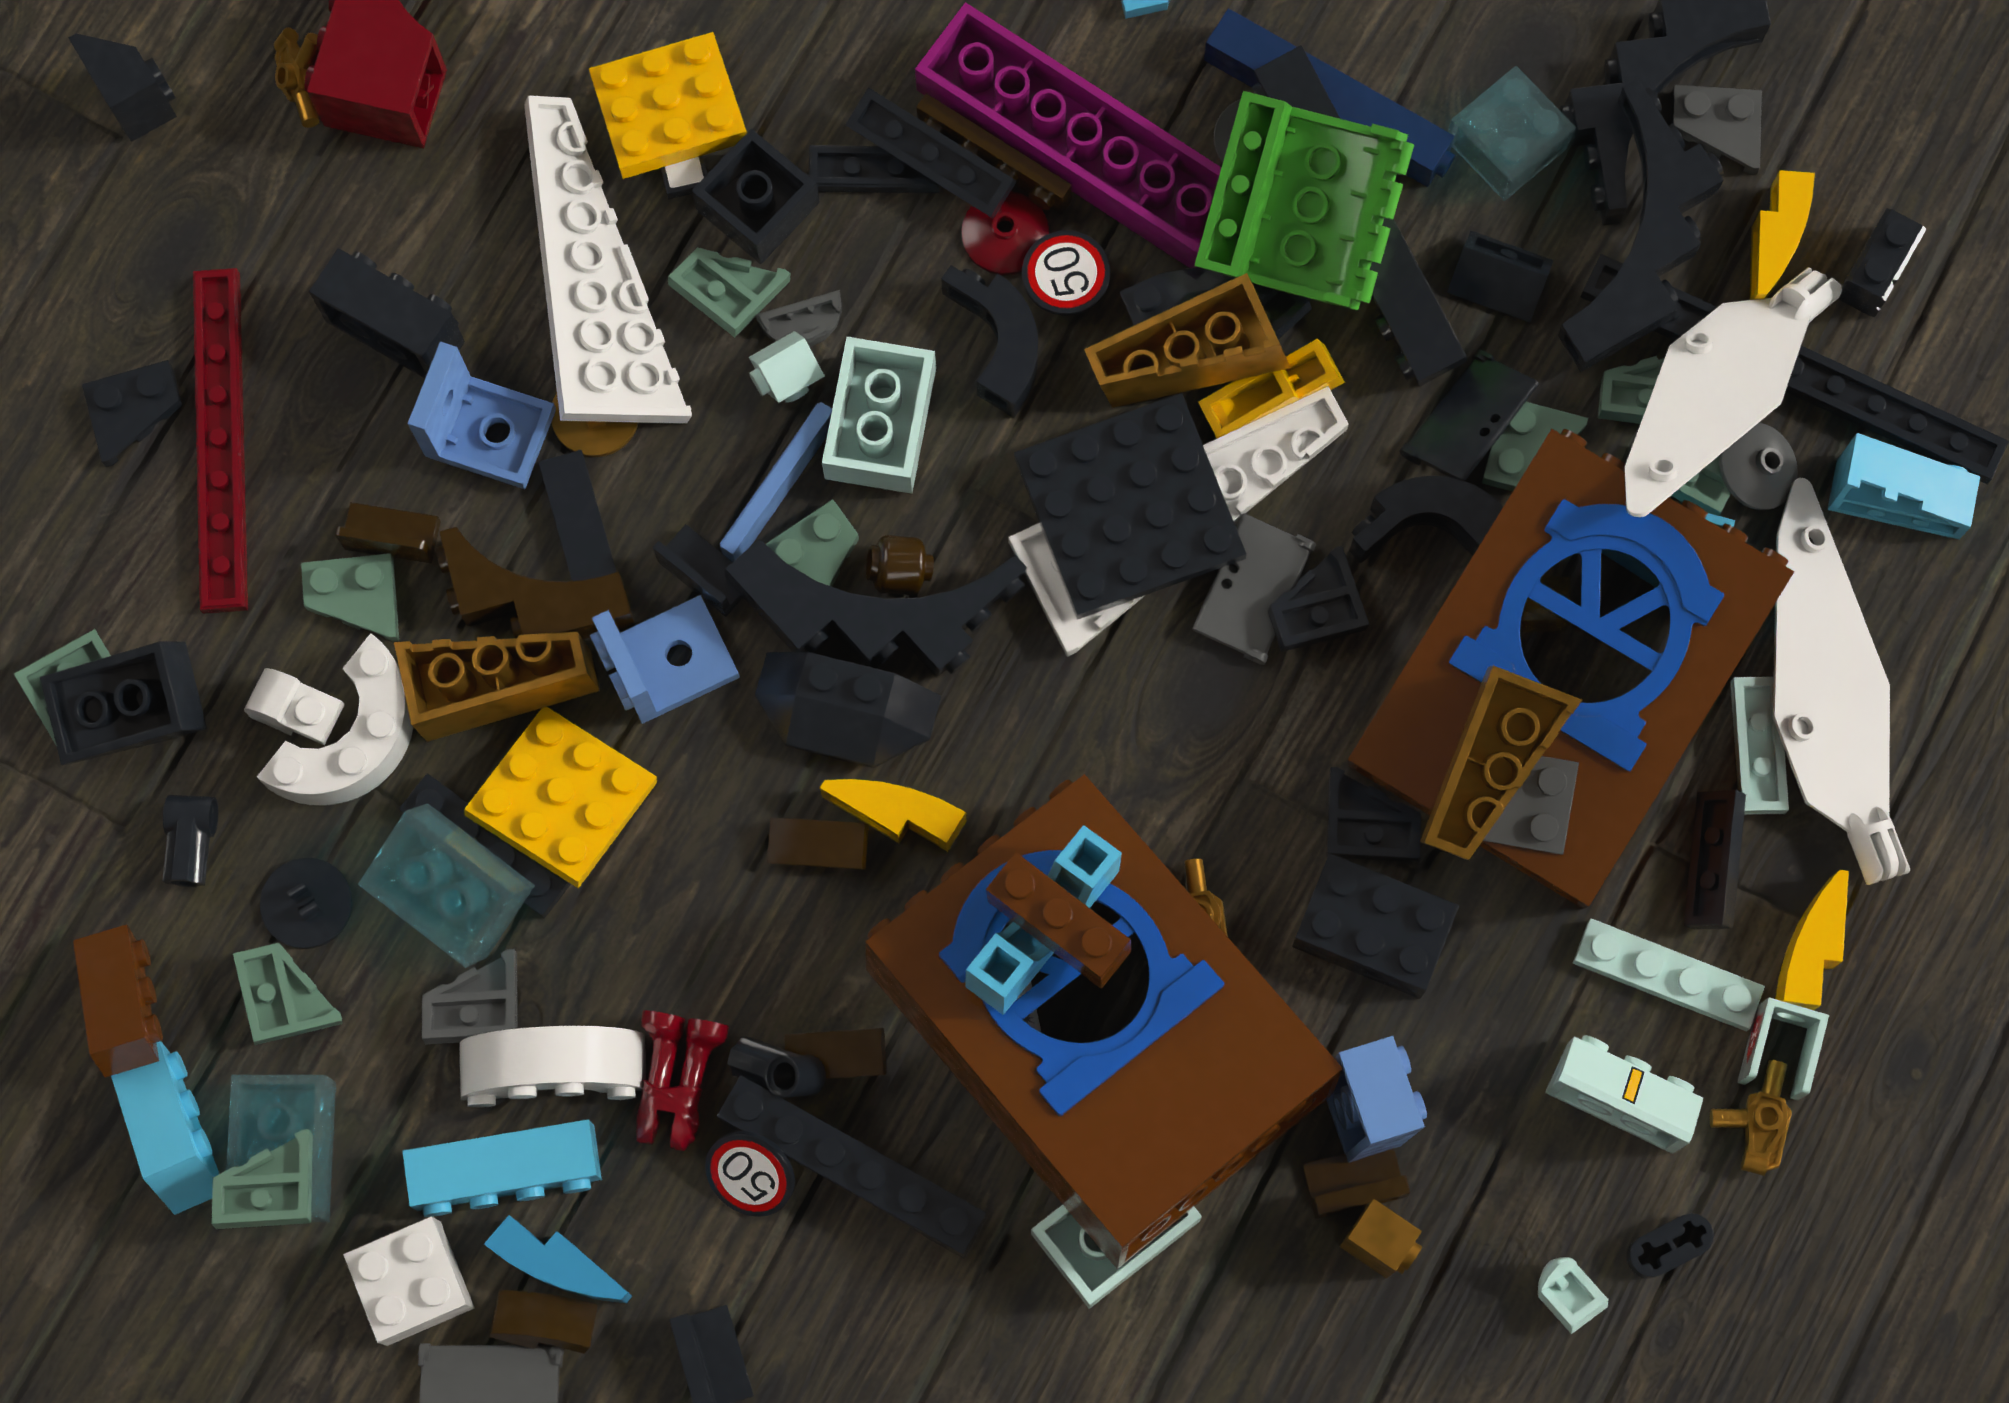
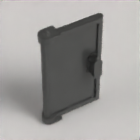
[1192,513,1316,665]
[418,1343,564,1403]

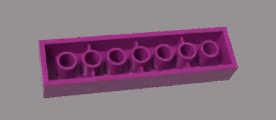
[915,2,1222,268]

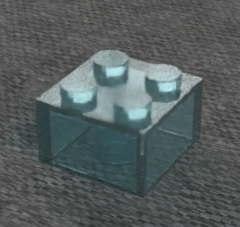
[1448,66,1576,201]

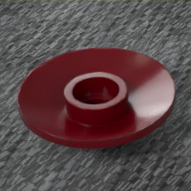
[962,191,1049,275]

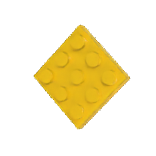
[589,32,747,179]
[464,707,657,888]

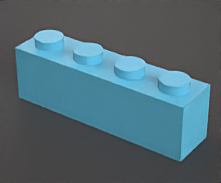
[403,1119,602,1217]

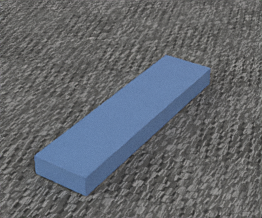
[720,402,832,562]

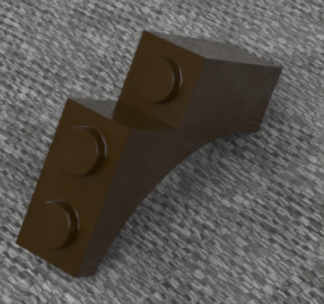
[436,527,635,640]

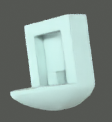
[1538,1257,1608,1334]

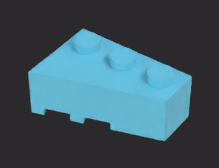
[1827,433,1980,540]
[111,1041,219,1215]

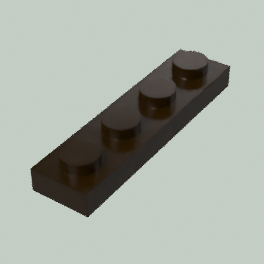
[916,93,1072,214]

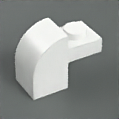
[244,668,345,745]

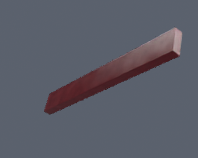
[193,268,248,614]

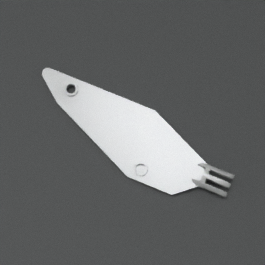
[1625,267,1842,517]
[1773,478,1910,885]

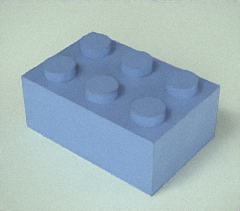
[1326,1036,1427,1163]

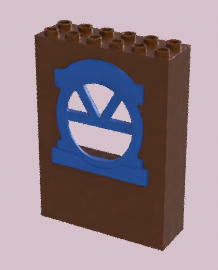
[1348,429,1795,909]
[865,774,1343,1269]

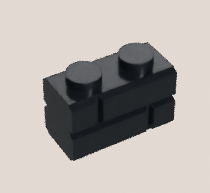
[1838,208,1926,317]

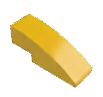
[1749,170,1815,300]
[1198,338,1345,439]
[820,779,967,852]
[1775,870,1849,1010]

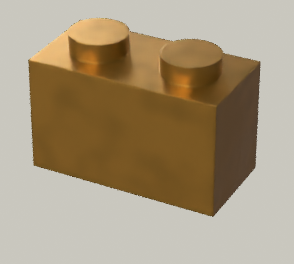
[1340,1199,1422,1279]

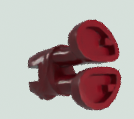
[636,1010,729,1152]

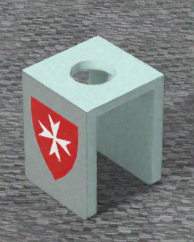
[1738,997,1829,1101]

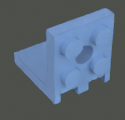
[407,342,556,489]
[590,595,740,724]

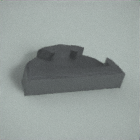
[755,290,842,347]

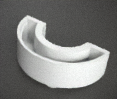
[257,633,413,806]
[460,1026,646,1107]

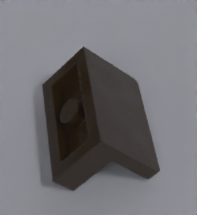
[335,502,441,563]
[1303,1148,1411,1219]

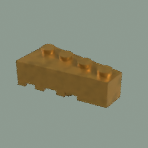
[1084,273,1291,408]
[394,632,600,742]
[1420,665,1582,860]

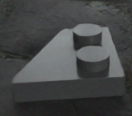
[1671,85,1762,175]
[1483,756,1579,855]
[422,949,518,1045]

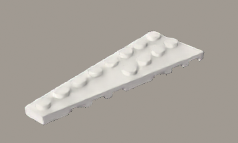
[524,96,692,423]
[1008,387,1349,657]

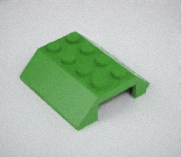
[1194,91,1414,310]

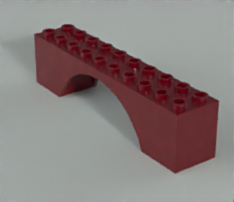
[304,0,447,148]

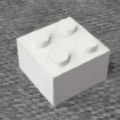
[343,1216,475,1346]

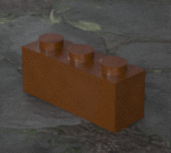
[986,852,1131,989]
[73,924,163,1078]

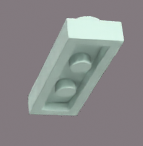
[1730,677,1789,815]

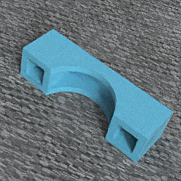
[965,825,1122,1015]

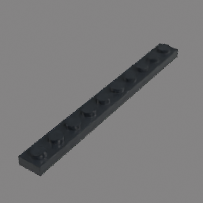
[1580,254,2009,484]

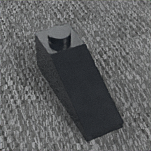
[1120,267,1266,326]

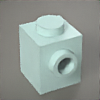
[749,331,825,403]

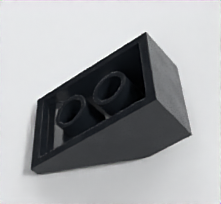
[40,641,207,765]

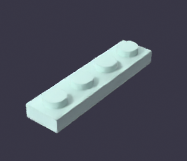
[1573,918,1765,1031]

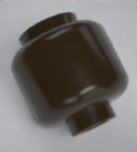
[866,535,934,595]

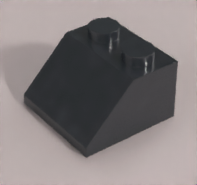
[68,33,177,142]

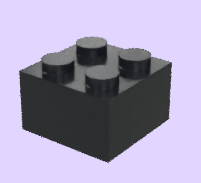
[692,129,820,264]

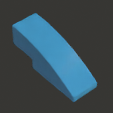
[484,1215,632,1303]

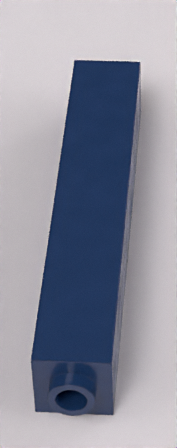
[1204,8,1456,187]

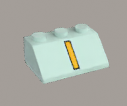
[1545,1035,1703,1154]

